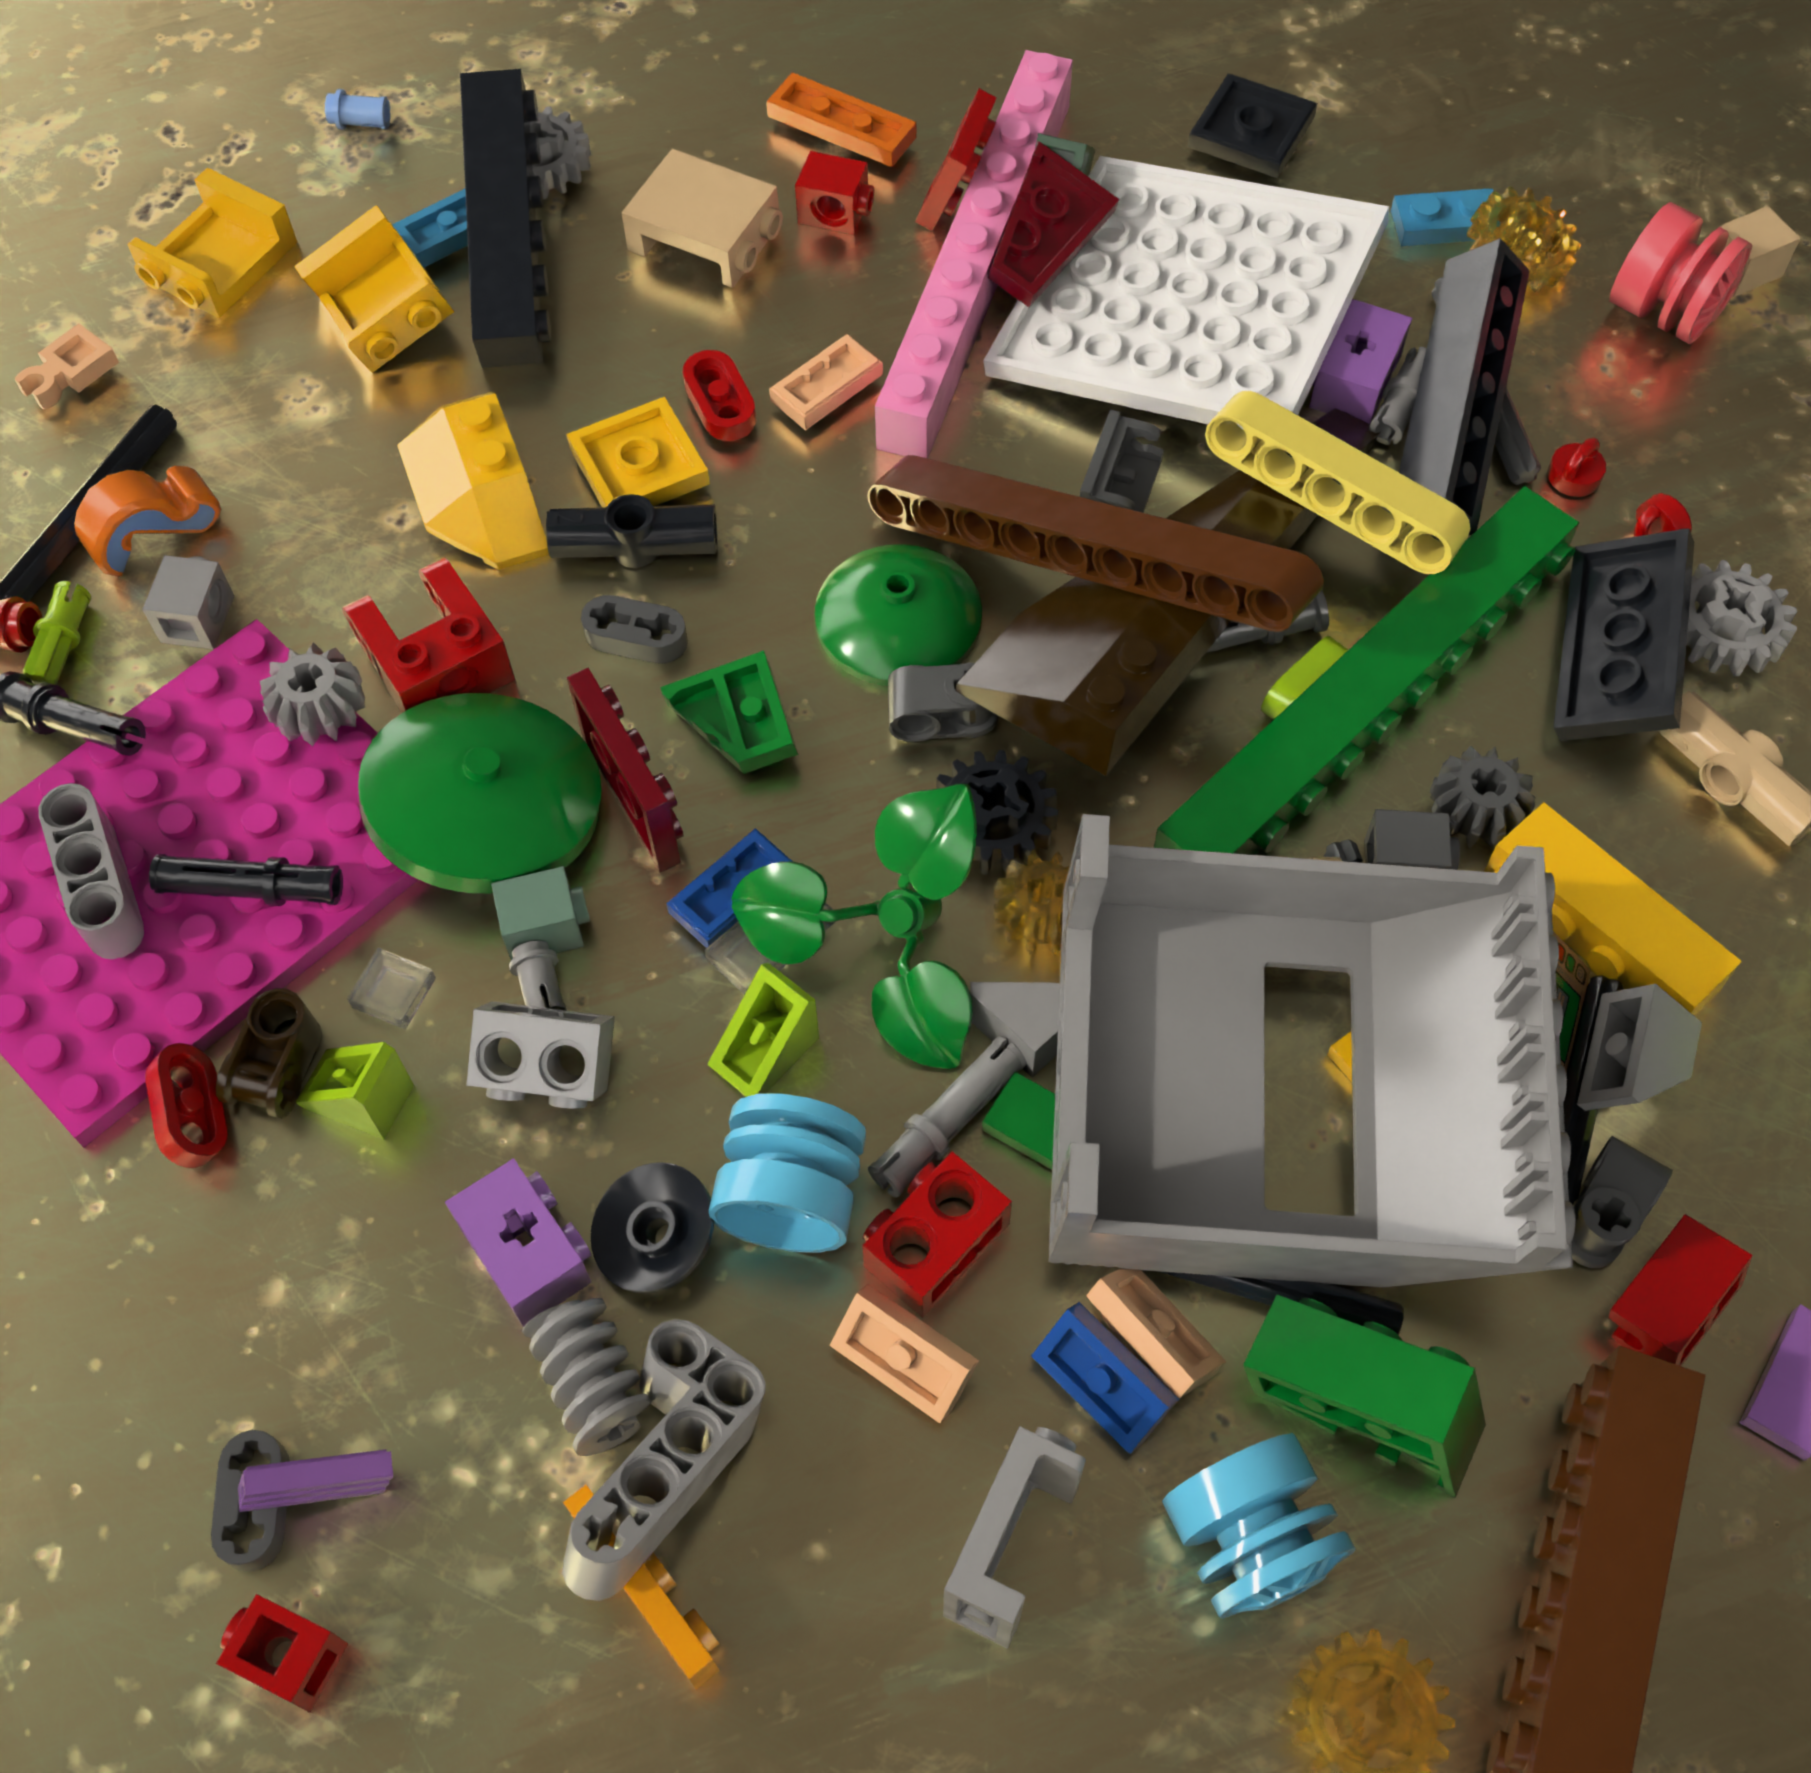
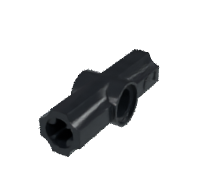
[546,494,718,568]

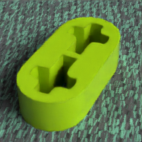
[1261,636,1348,720]

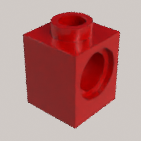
[795,151,875,235]

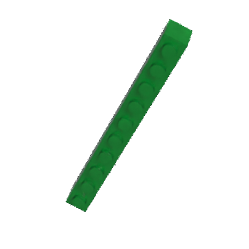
[1154,486,1580,855]

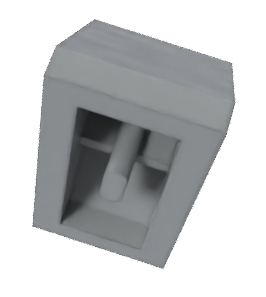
[970,982,1060,1078]

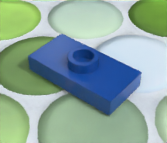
[666,828,793,951]

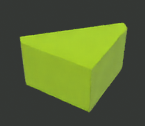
[707,962,819,1097]
[295,1042,414,1140]

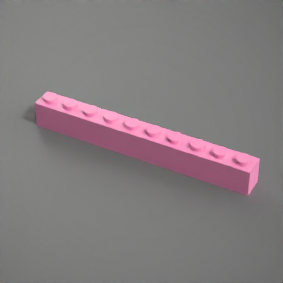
[875,50,1073,458]

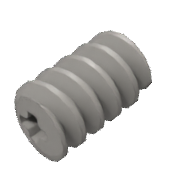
[521,1298,651,1456]

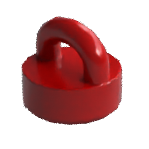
[1548,437,1606,497]
[1634,493,1692,537]

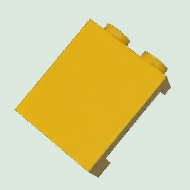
[127,167,298,318]
[294,205,455,373]

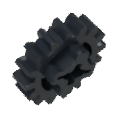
[936,750,1059,875]

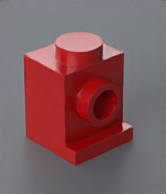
[216,1594,348,1713]

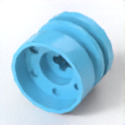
[708,1093,866,1253]
[1162,1433,1356,1618]

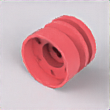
[1609,202,1753,345]

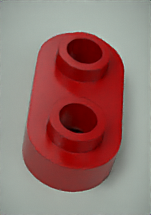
[683,350,756,441]
[145,1043,228,1168]

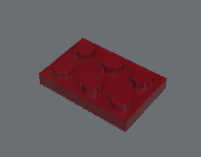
[567,667,684,873]

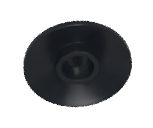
[591,1162,715,1294]

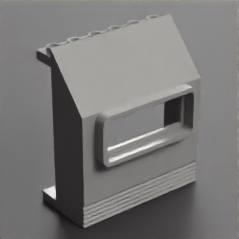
[1048,814,1575,1288]

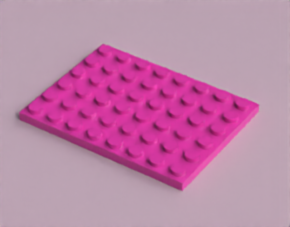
[0,619,418,1148]

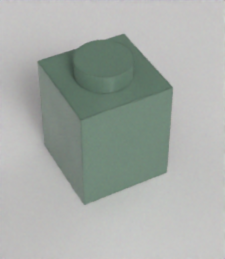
[491,866,590,960]

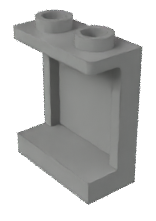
[943,1426,1086,1649]

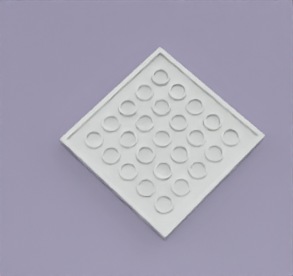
[983,156,1389,429]

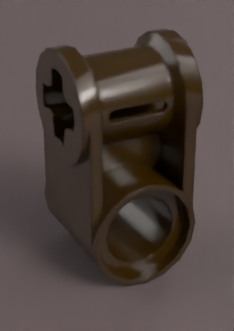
[216,988,322,1119]

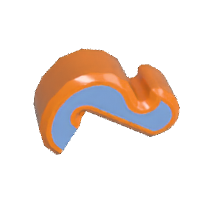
[74,466,221,577]

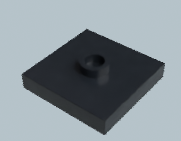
[1188,73,1318,178]

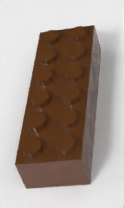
[1486,1346,1706,1773]

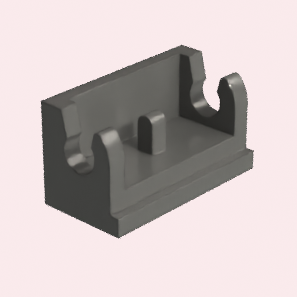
[1079,409,1164,513]

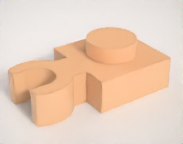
[15,323,119,410]

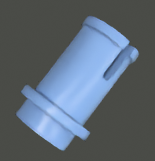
[325,89,390,130]

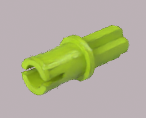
[23,581,91,685]

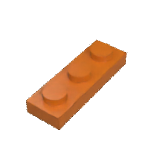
[767,72,917,167]

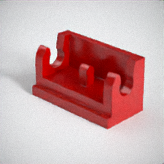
[1609,1214,1753,1366]

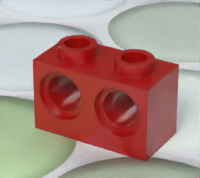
[862,1151,1012,1318]

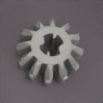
[260,642,365,747]

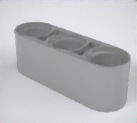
[38,783,144,959]

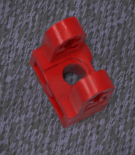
[342,557,515,713]

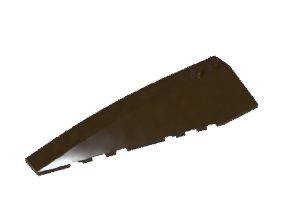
[956,408,1380,776]

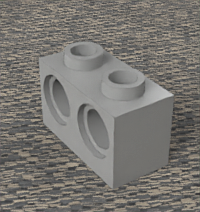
[466,1001,615,1109]

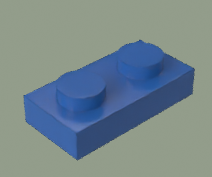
[1031,1302,1179,1454]

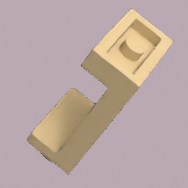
[621,148,783,288]

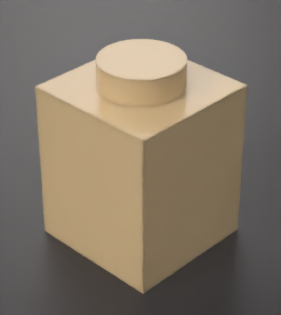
[1718,206,1801,297]

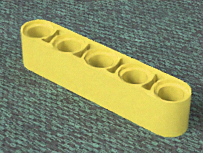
[1205,391,1470,574]

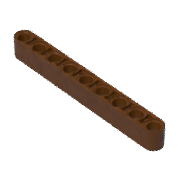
[867,455,1324,632]

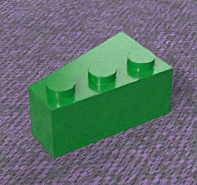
[1243,1295,1486,1498]

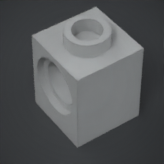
[142,555,234,650]

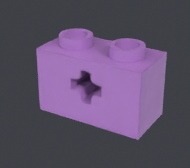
[1309,299,1412,424]
[445,1158,592,1327]

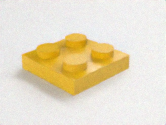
[566,396,710,507]

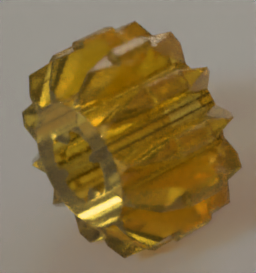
[993,849,1070,956]

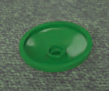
[815,544,982,686]

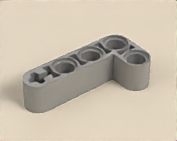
[562,1319,766,1601]

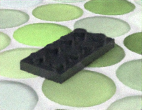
[1554,528,1695,741]

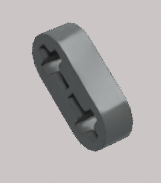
[581,595,688,664]
[211,1430,290,1572]

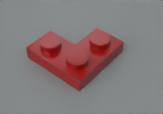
[915,88,997,231]

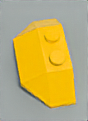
[398,392,549,570]

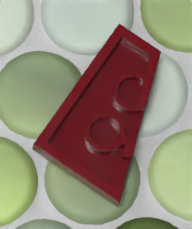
[988,141,1120,307]

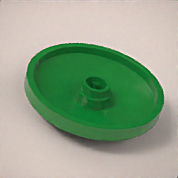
[358,693,602,894]

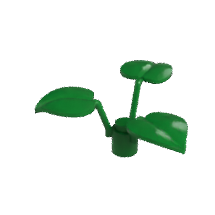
[731,783,977,1069]

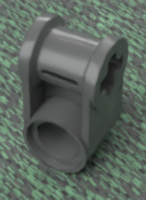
[888,662,998,742]
[1571,1136,1673,1268]

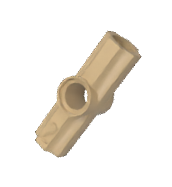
[1658,691,1811,846]

